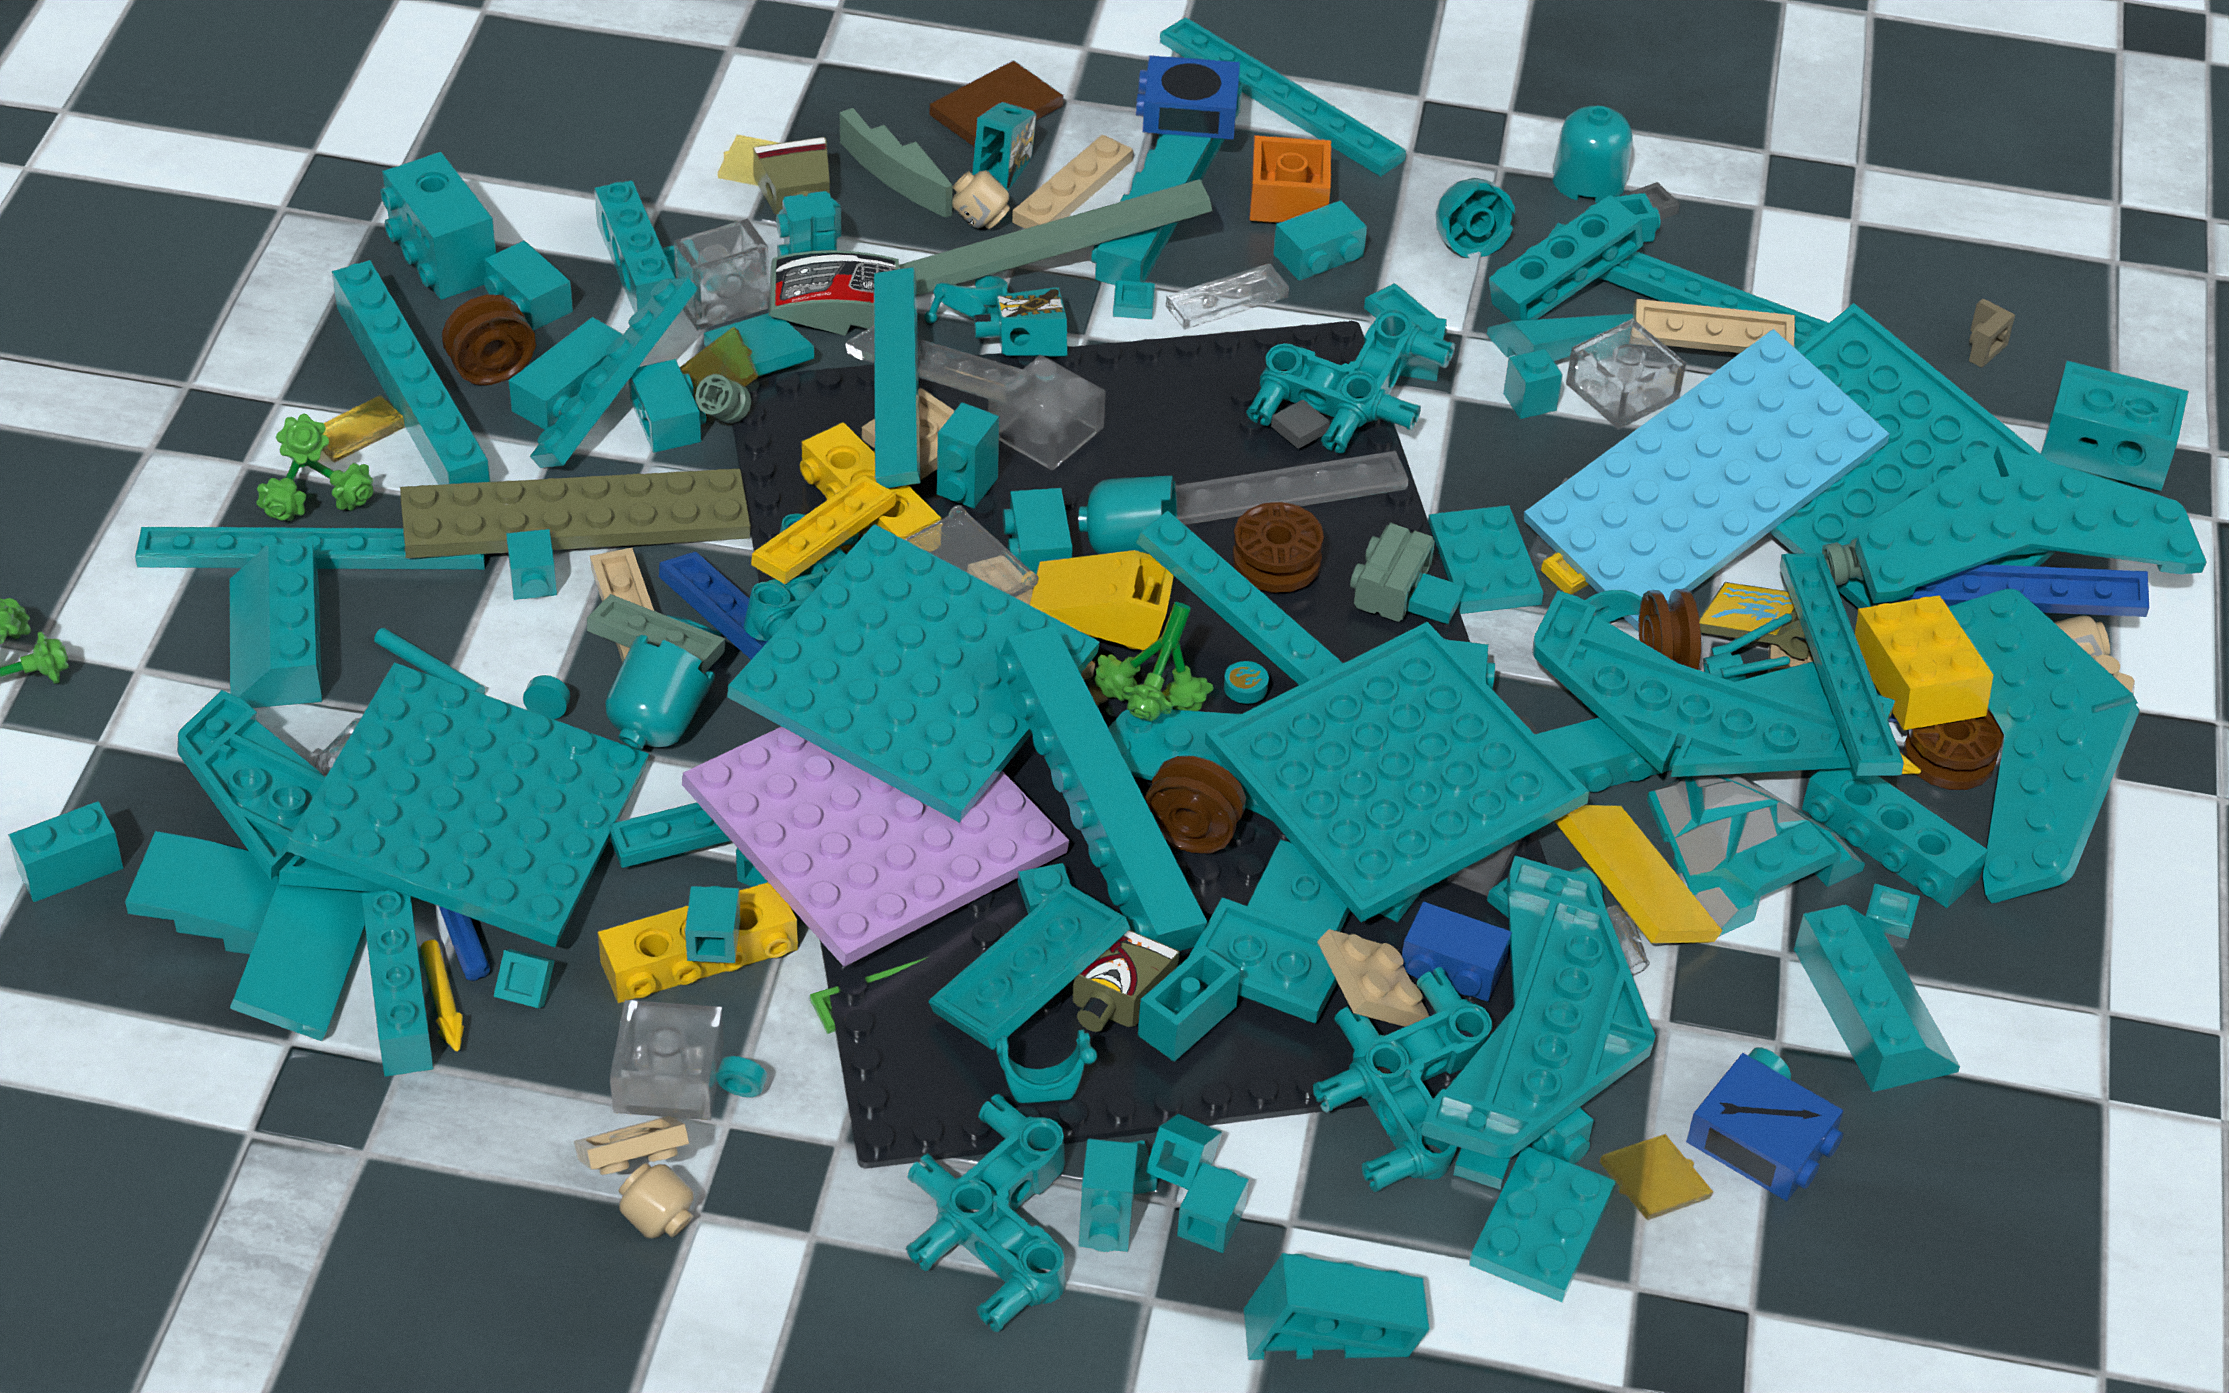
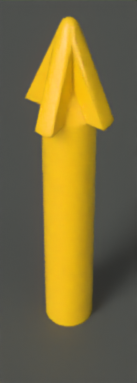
[420,940,464,1052]

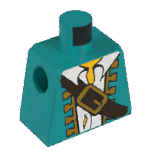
[972,103,1036,191]
[974,287,1068,356]

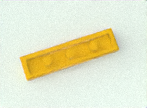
[751,475,896,584]

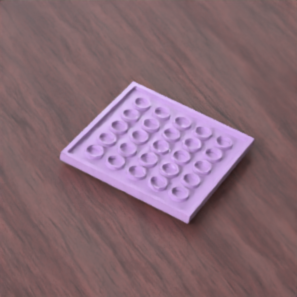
[682,727,1069,966]

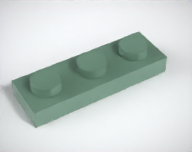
[587,594,725,674]

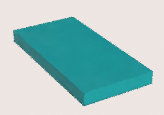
[230,880,367,1042]
[928,882,1130,1050]

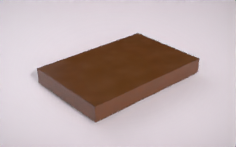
[929,60,1064,147]

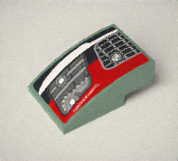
[769,250,899,336]

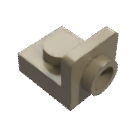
[1969,299,2015,367]

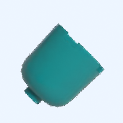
[1552,106,1633,203]
[1079,476,1178,554]
[605,635,715,750]

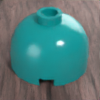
[1436,178,1515,258]

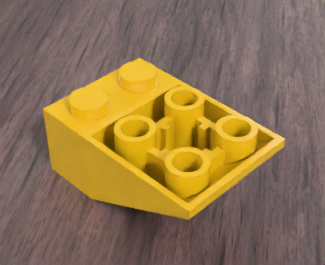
[1029,550,1174,650]

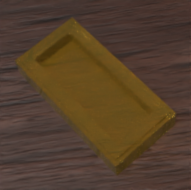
[322,395,405,463]

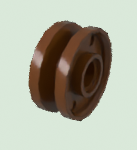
[442,294,536,385]
[1232,502,1324,593]
[1638,588,1701,670]
[1903,710,2004,790]
[1144,756,1246,853]

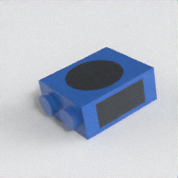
[1136,55,1240,139]
[1686,1053,1844,1201]

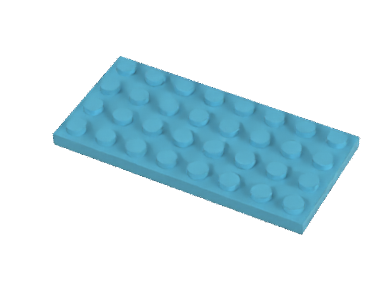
[1524,329,1889,631]

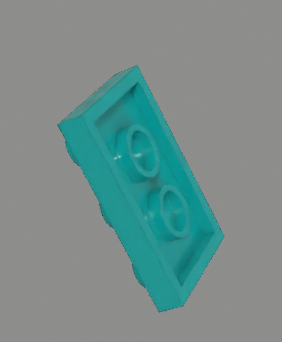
[1428,505,1544,614]
[1188,897,1338,1024]
[1469,1146,1616,1303]

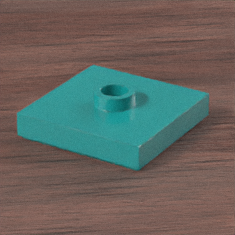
[1247,839,1350,934]

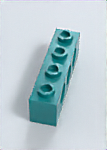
[594,180,675,313]
[1489,195,1643,321]
[1802,768,1988,908]
[361,889,433,1077]

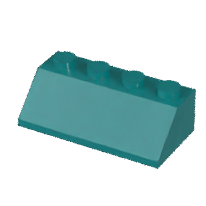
[229,540,322,708]
[1794,905,1960,1092]

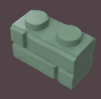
[1350,523,1435,622]

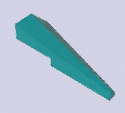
[1487,314,1640,361]

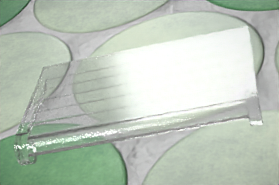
[906,505,1039,597]

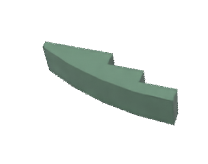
[840,108,953,218]

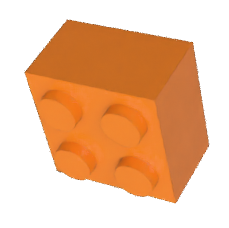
[1250,136,1331,223]

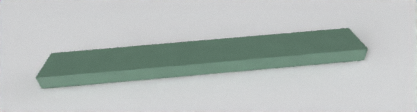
[899,179,1212,296]

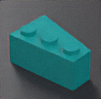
[1244,1253,1430,1360]

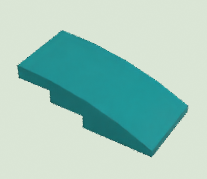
[125,831,280,954]

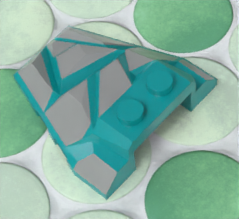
[1647,774,1865,937]

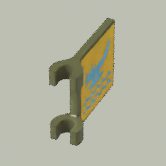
[1699,582,1811,659]

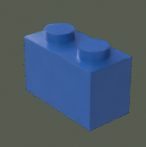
[1402,902,1512,1002]

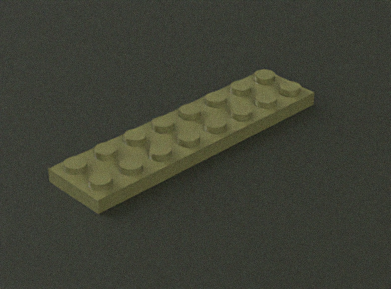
[400,469,750,558]

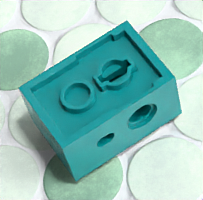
[380,152,496,300]
[2041,361,2189,491]

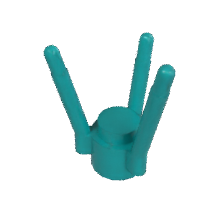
[1703,613,1792,682]

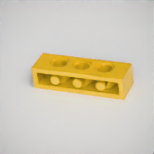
[800,422,941,553]
[598,882,798,1003]

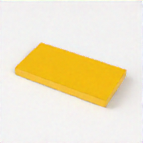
[1554,805,1723,943]

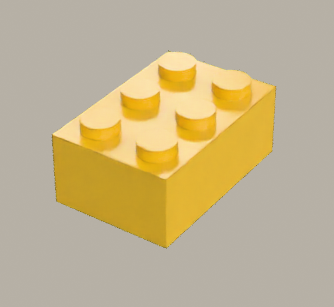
[1855,595,1994,730]

